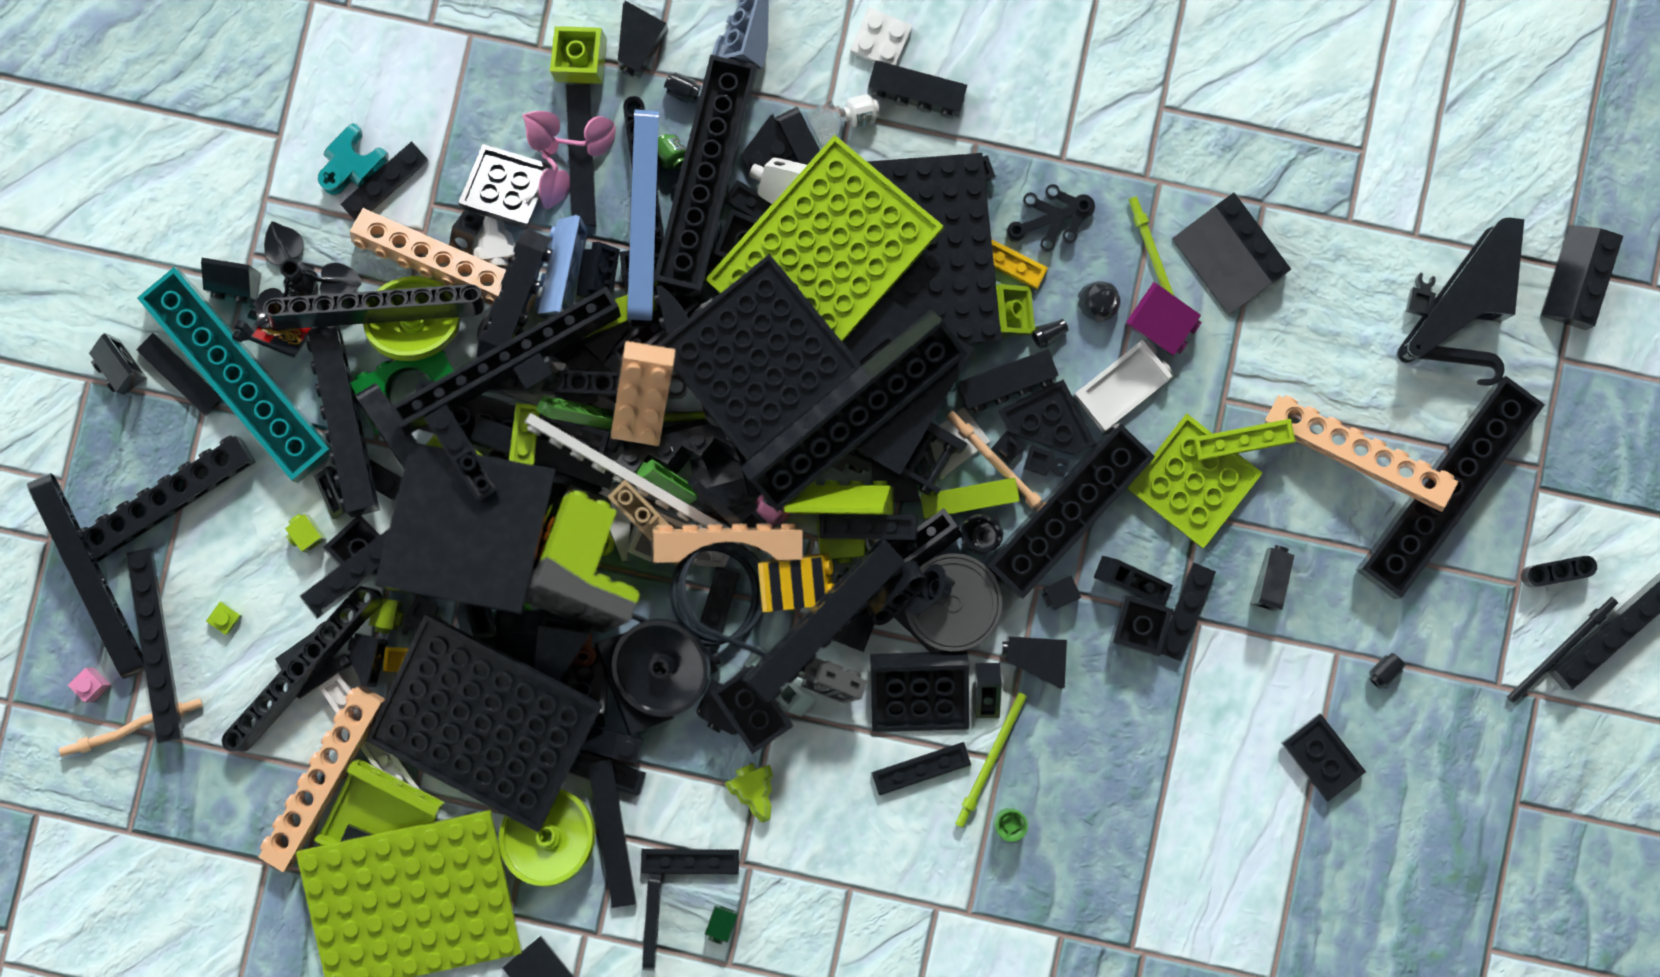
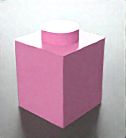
[68,668,111,702]

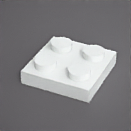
[850,7,912,65]

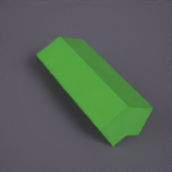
[636,459,698,505]

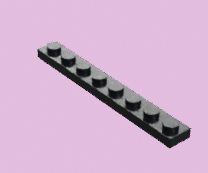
[126,548,184,744]

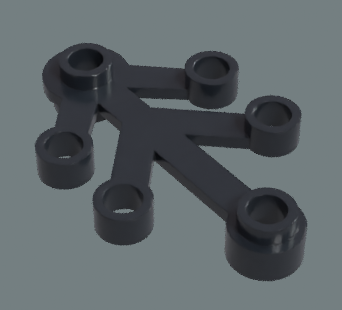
[1006,184,1095,252]

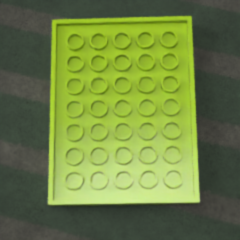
[705,135,944,342]
[296,810,522,977]

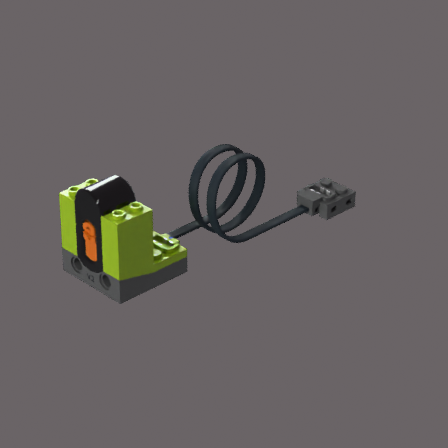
[525,481,868,703]

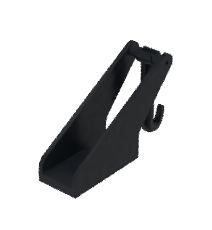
[1397,217,1525,386]

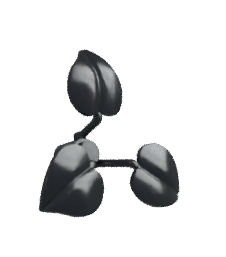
[255,221,362,328]

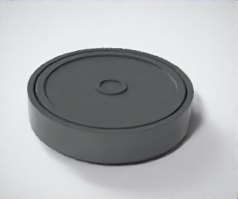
[904,554,1002,651]

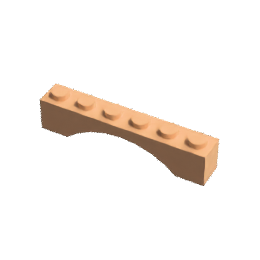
[652,523,802,562]

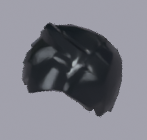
[1078,281,1121,322]
[960,514,1004,554]

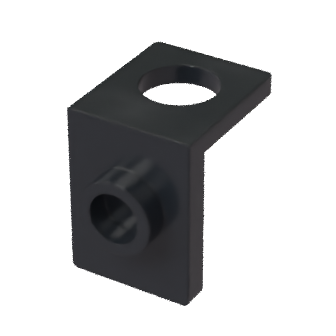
[449,210,485,255]

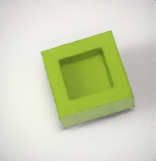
[206,601,242,635]

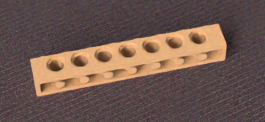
[350,208,538,313]
[1265,395,1458,512]
[259,686,385,872]

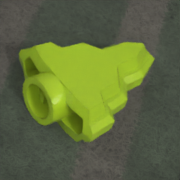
[725,763,773,823]

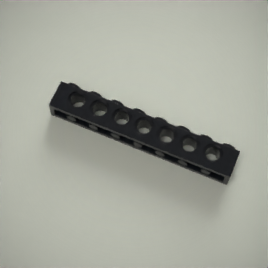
[81,435,256,562]

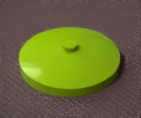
[363,276,461,361]
[499,789,595,887]

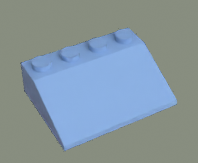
[535,215,588,319]

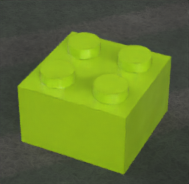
[550,26,607,84]

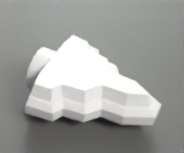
[474,216,516,268]

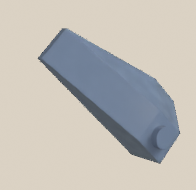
[712,0,769,69]

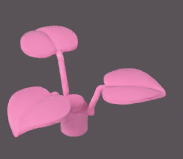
[523,111,616,209]

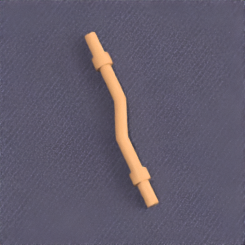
[946,410,1042,509]
[59,698,203,757]

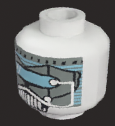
[842,94,879,128]

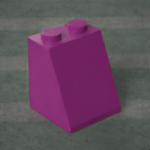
[1125,282,1202,356]

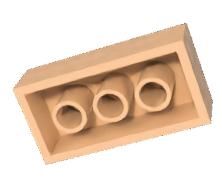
[610,341,675,446]

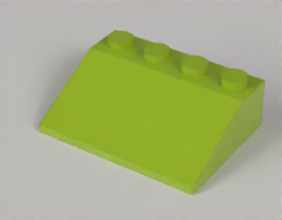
[785,480,894,515]

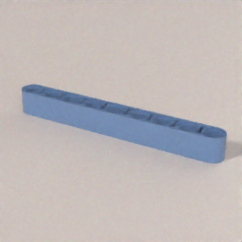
[627,110,659,321]

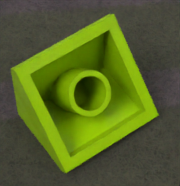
[996,284,1035,337]

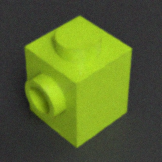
[285,514,326,553]
[368,598,404,634]

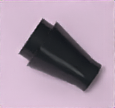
[1031,319,1069,348]

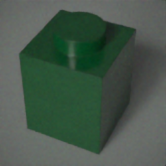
[705,904,738,944]

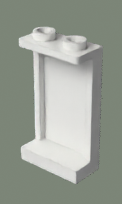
[1073,339,1173,433]

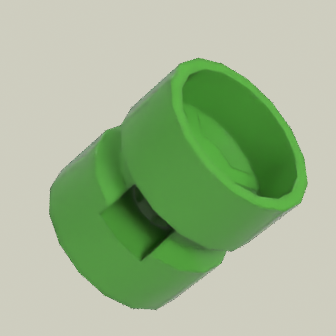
[994,808,1028,842]

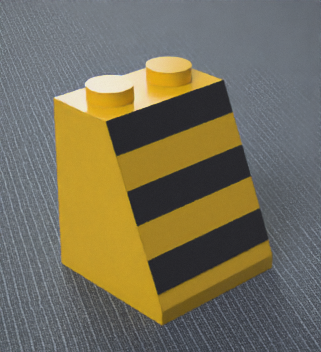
[758,553,834,612]

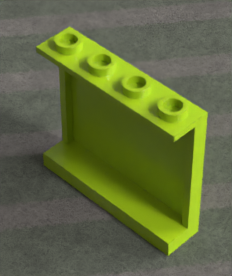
[314,758,445,846]

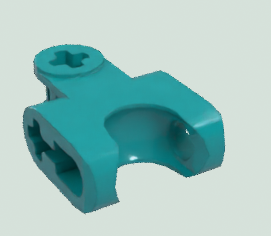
[317,123,389,195]

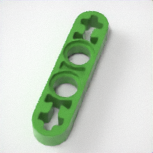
[537,396,615,431]

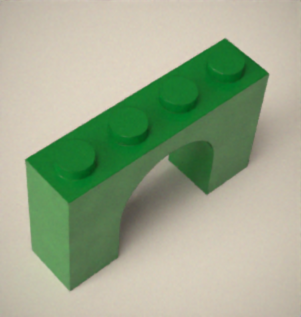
[350,349,455,437]

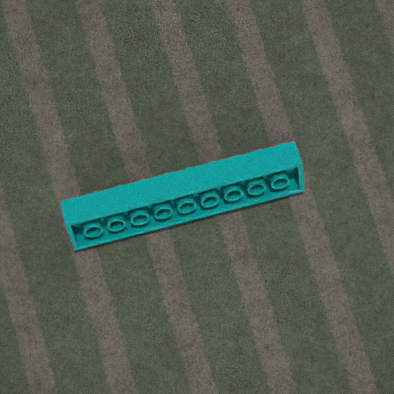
[137,267,333,483]

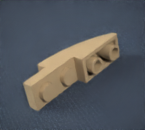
[607,480,685,566]

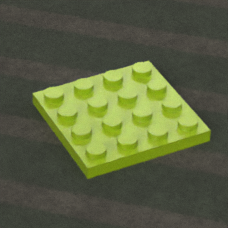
[1126,413,1263,549]

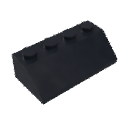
[1540,225,1623,331]

